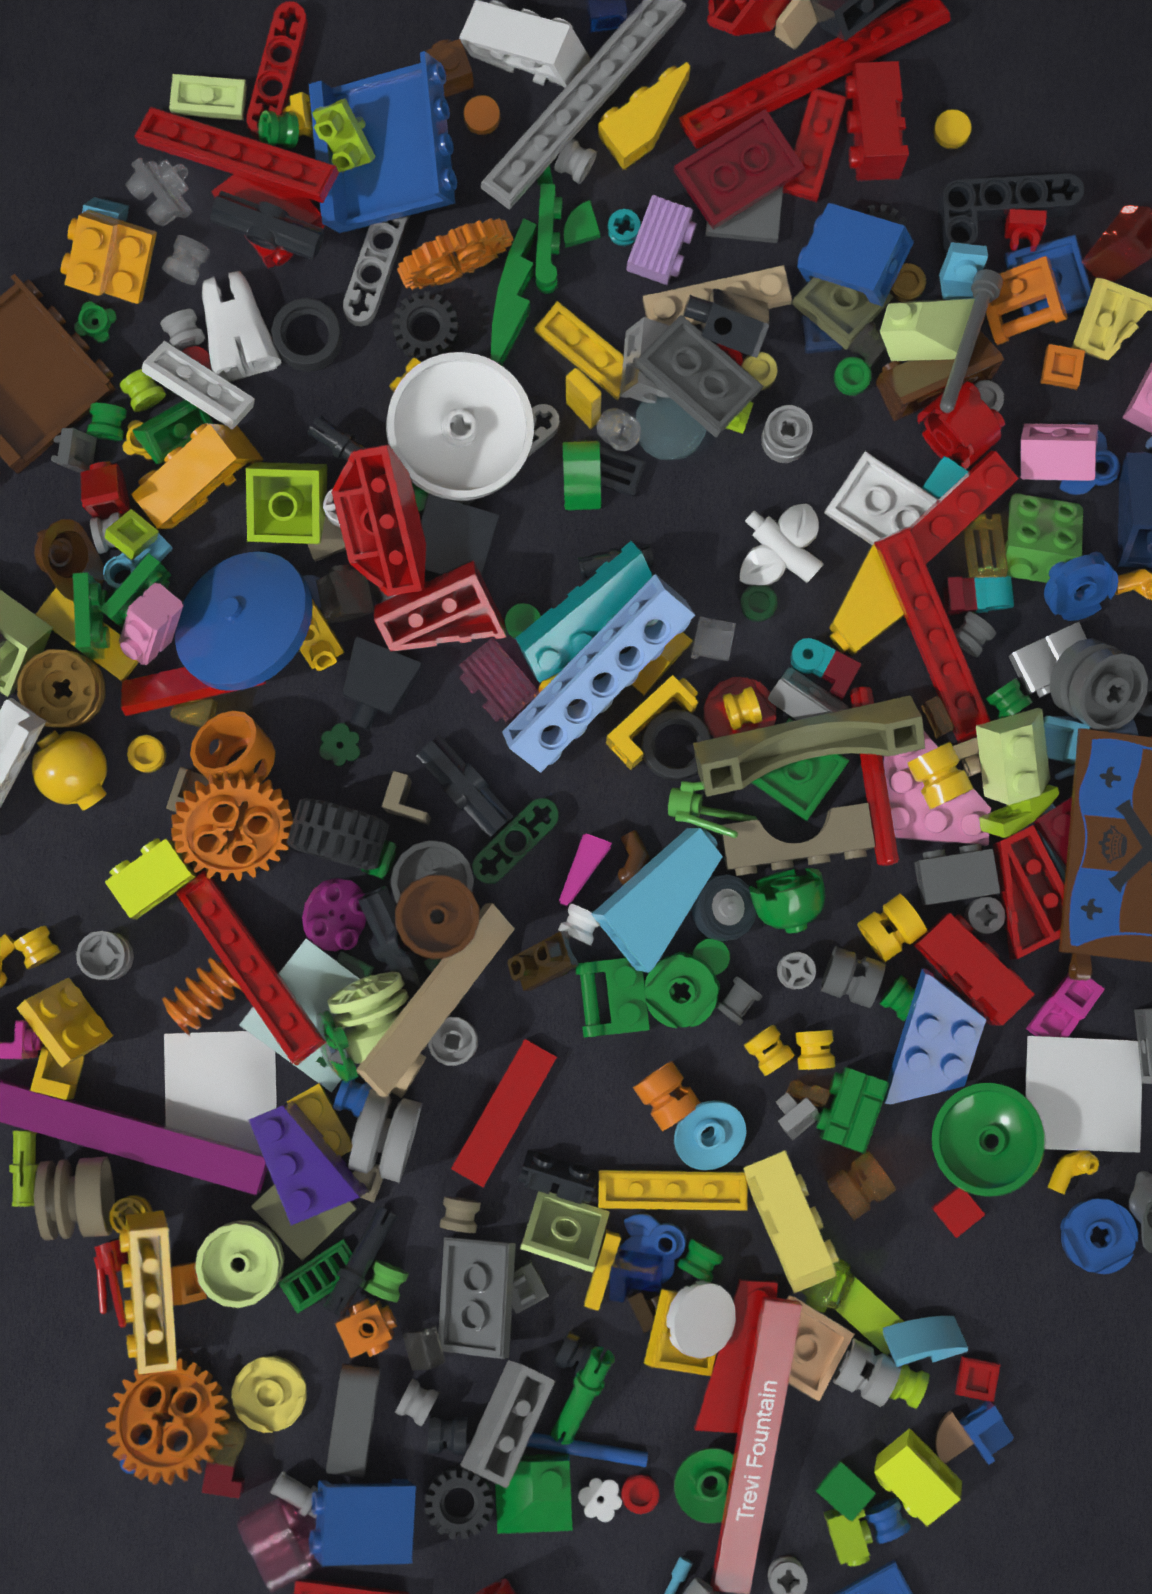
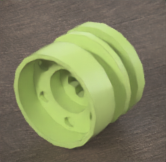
[327,972,409,1063]

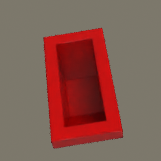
[81,461,131,519]

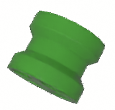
[363,1260,409,1302]

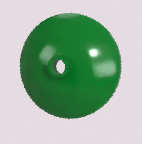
[932,1083,1046,1197]

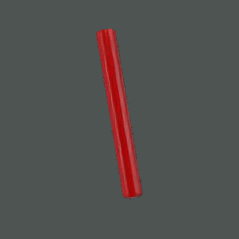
[850,686,899,866]

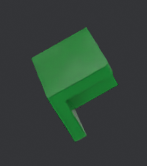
[815,1462,876,1521]

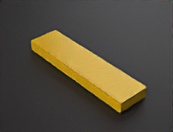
[598,1170,748,1210]

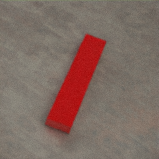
[134,107,339,203]
[874,527,991,743]
[176,870,326,1066]

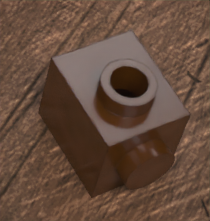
[426,39,474,98]

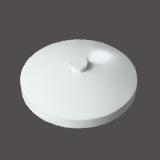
[386,352,534,500]

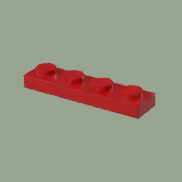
[909,451,1019,564]

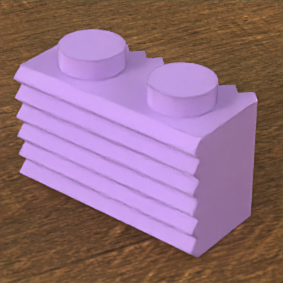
[627,195,697,285]

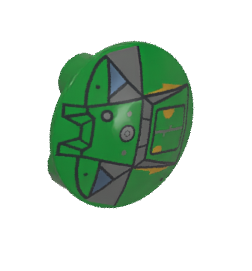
[316,1010,358,1083]

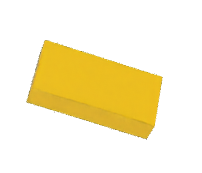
[584,1230,621,1311]

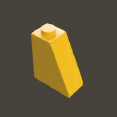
[829,544,904,656]

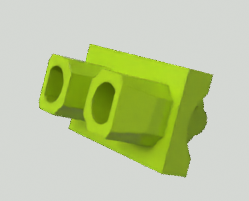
[312,98,376,172]

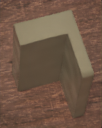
[382,771,431,825]

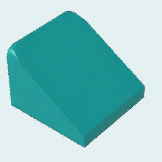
[922,456,969,499]

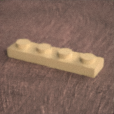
[643,266,792,326]

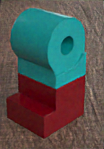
[942,576,1014,616]
[791,638,861,701]

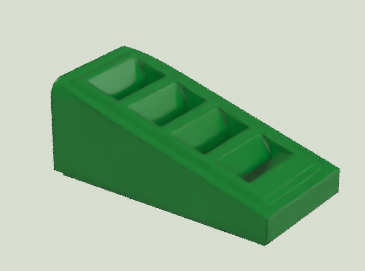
[278,1239,353,1313]

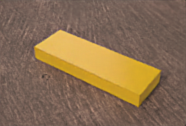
[534,301,624,400]
[566,368,601,429]
[35,588,139,681]

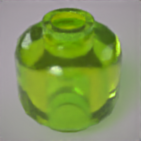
[801,1258,855,1312]

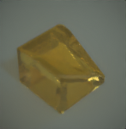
[170,699,218,728]

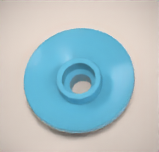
[674,1101,746,1170]

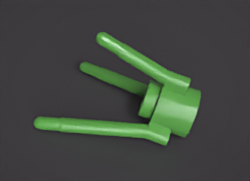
[668,781,757,838]

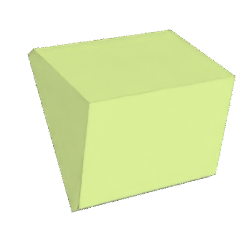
[521,1191,610,1272]

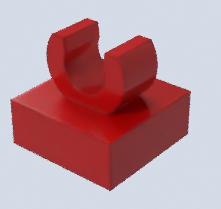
[1004,209,1047,252]

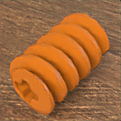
[162,957,241,1036]

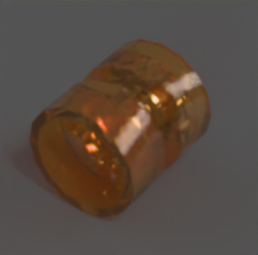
[825,1151,897,1221]

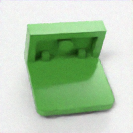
[999,494,1083,583]

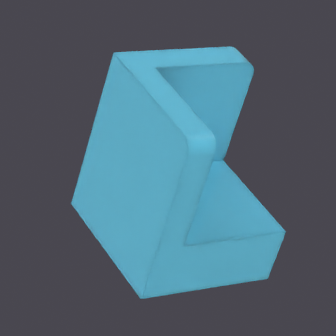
[1043,716,1090,765]

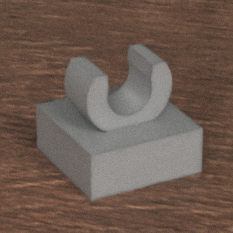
[776,1093,820,1141]

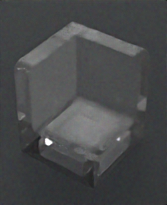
[690,616,736,661]

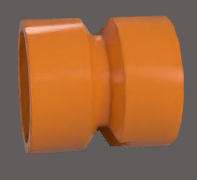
[633,1061,700,1131]

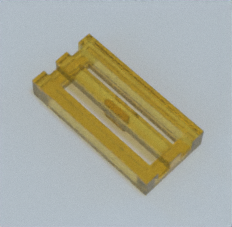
[963,514,1008,577]

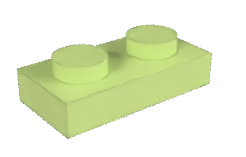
[169,74,246,120]

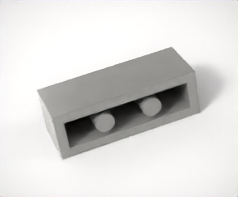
[460,1360,555,1488]

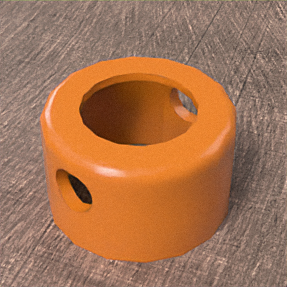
[190,711,275,783]

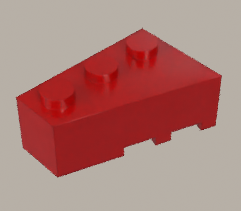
[913,913,1035,1026]

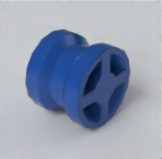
[333,1079,373,1118]
[865,1498,911,1543]

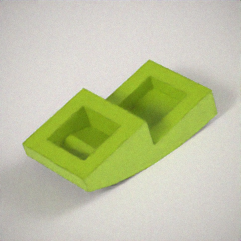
[979,785,1059,838]

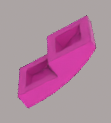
[1026,973,1104,1038]

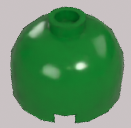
[749,868,826,933]

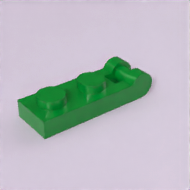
[536,184,562,294]

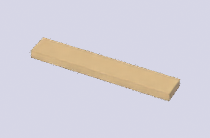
[356,903,514,1096]

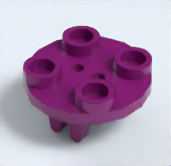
[302,878,366,951]

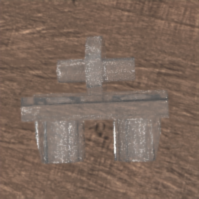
[126,157,193,226]

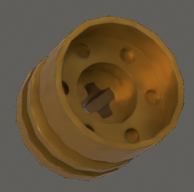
[18,650,106,727]

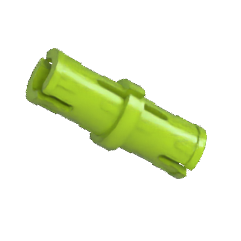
[9,1130,39,1207]

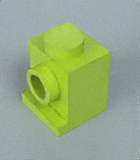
[824,1509,873,1566]

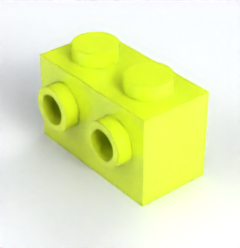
[105,838,196,920]
[874,1428,962,1526]

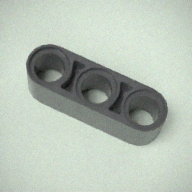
[326,1363,380,1478]

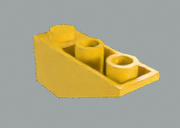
[598,62,690,170]

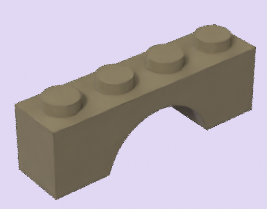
[720,803,875,876]

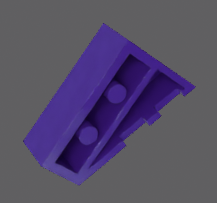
[249,1101,369,1225]

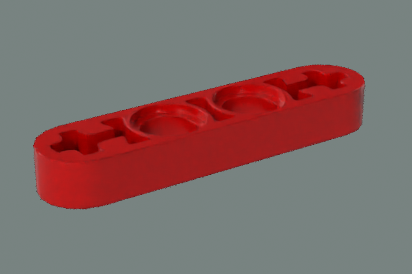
[247,2,308,139]

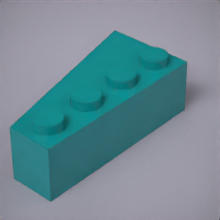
[515,541,658,683]

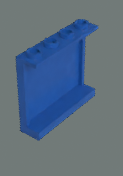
[309,51,457,233]

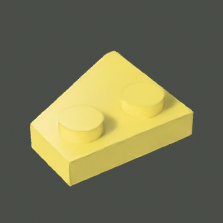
[1072,278,1152,360]

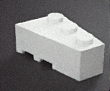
[459,0,591,89]

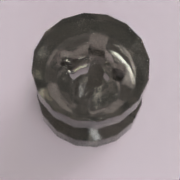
[848,321,887,368]

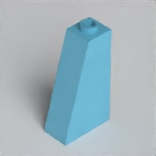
[591,828,723,972]

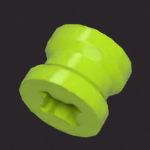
[120,369,166,412]
[889,1364,929,1409]

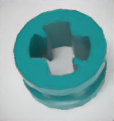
[608,209,641,246]

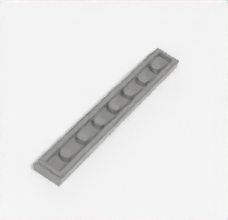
[481,0,687,210]

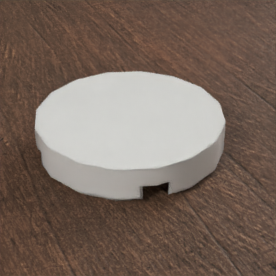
[667,1281,736,1359]

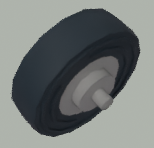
[691,874,756,941]

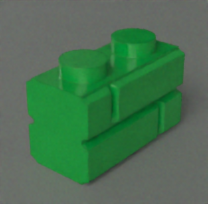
[816,1067,889,1154]

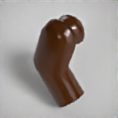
[618,830,650,885]

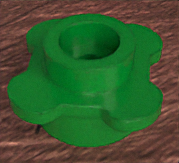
[74,302,116,343]

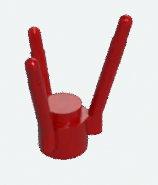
[94,1239,128,1328]

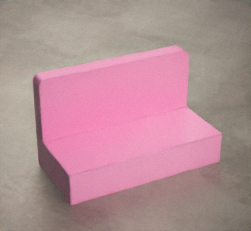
[1021,424,1098,481]

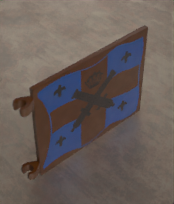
[1059,728,1152,981]

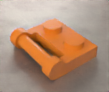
[986,256,1067,345]

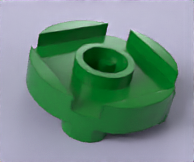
[644,952,720,1028]

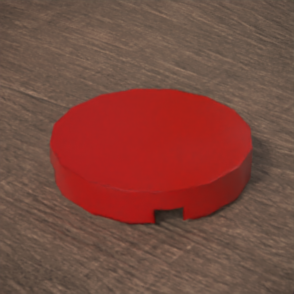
[704,677,776,739]

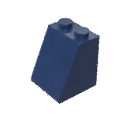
[1118,452,1152,568]

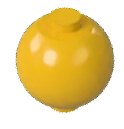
[32,730,107,811]

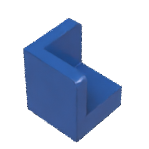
[958,1401,1014,1465]

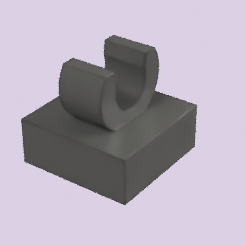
[51,428,97,473]
[512,1261,549,1314]

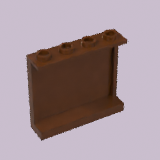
[0,274,116,474]

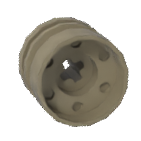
[34,1156,115,1240]

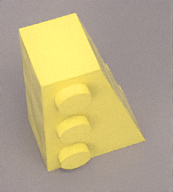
[743,1151,839,1293]

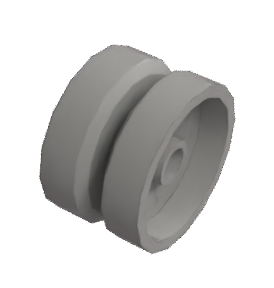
[348,1089,422,1182]

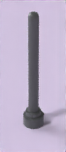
[940,269,1003,413]

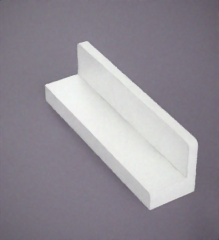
[0,698,46,807]

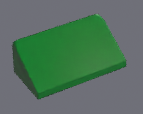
[132,400,213,464]

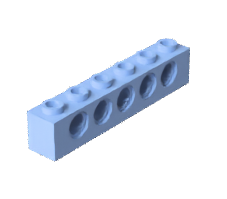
[502,574,695,773]

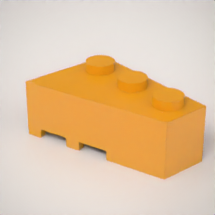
[131,423,264,529]

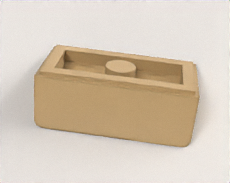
[775,0,818,49]

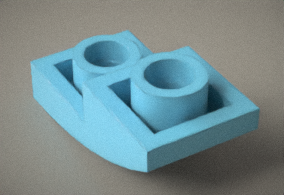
[883,1316,968,1367]

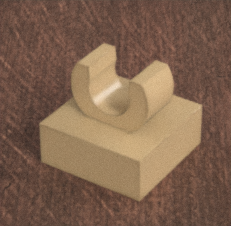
[953,738,981,777]

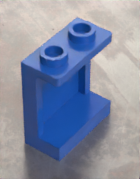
[797,203,914,307]
[309,1479,416,1566]

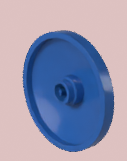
[175,552,313,691]

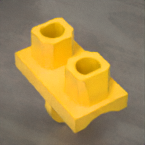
[299,599,344,671]

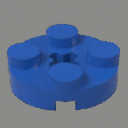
[1044,552,1119,621]
[1060,1198,1138,1274]

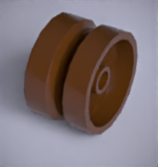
[395,875,479,959]

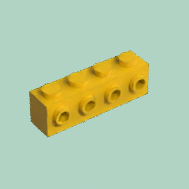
[119,1211,177,1374]

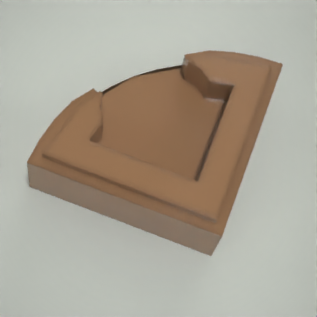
[935,1410,973,1464]

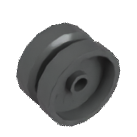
[1050,638,1148,731]
[390,841,474,923]

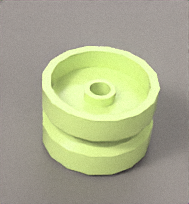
[195,1219,285,1308]

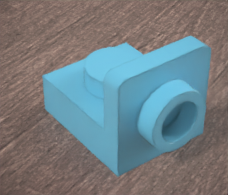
[939,242,988,300]

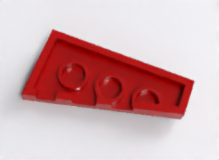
[694,1279,777,1433]

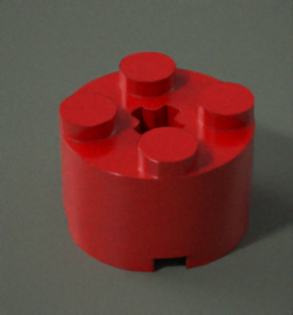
[917,381,1005,469]

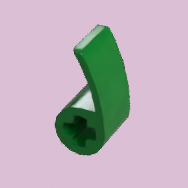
[563,441,601,510]

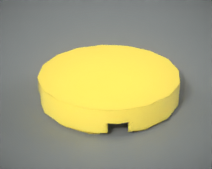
[231,1356,307,1433]

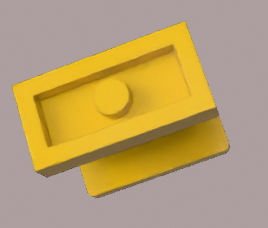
[606,675,698,770]

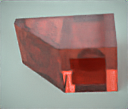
[1082,205,1152,282]

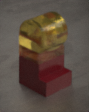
[202,1421,247,1498]

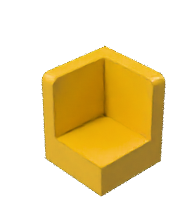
[30,1047,85,1100]

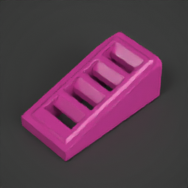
[559,833,612,907]

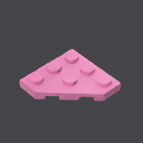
[882,730,991,846]

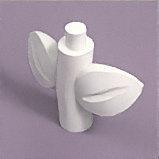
[740,504,824,586]

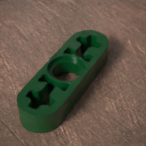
[472,798,559,884]

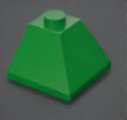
[496,1453,573,1534]

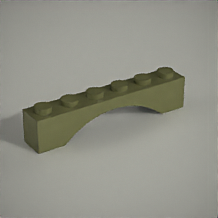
[693,696,925,797]

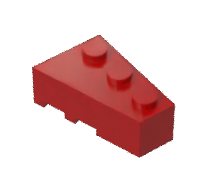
[846,61,909,181]
[374,561,506,651]
[993,825,1064,960]

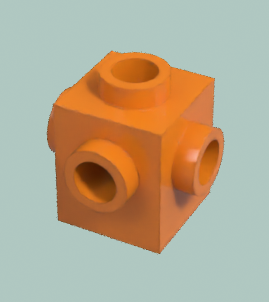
[335,1298,397,1358]

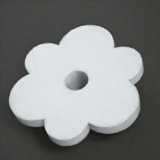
[579,1478,622,1522]

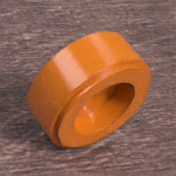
[464,95,500,135]

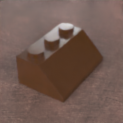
[876,331,1004,421]

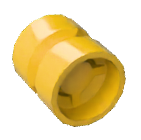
[907,742,974,810]
[857,894,928,962]

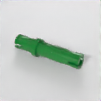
[551,1347,615,1445]

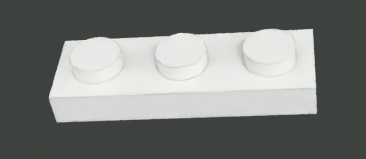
[142,341,255,429]

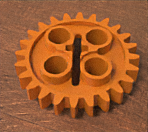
[397,218,514,290]
[171,770,293,881]
[106,1358,230,1485]

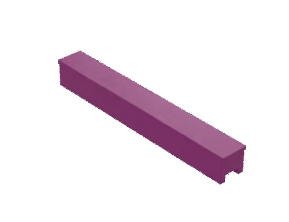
[0,1079,268,1195]

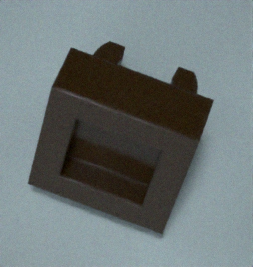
[627,1288,661,1333]

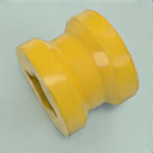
[723,687,762,730]
[13,926,61,970]

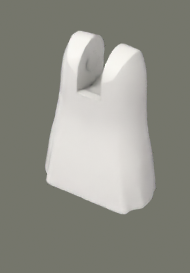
[202,271,282,382]

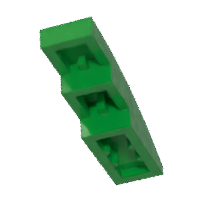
[491,219,537,366]

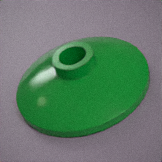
[674,1448,734,1523]

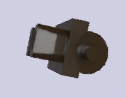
[507,931,579,991]

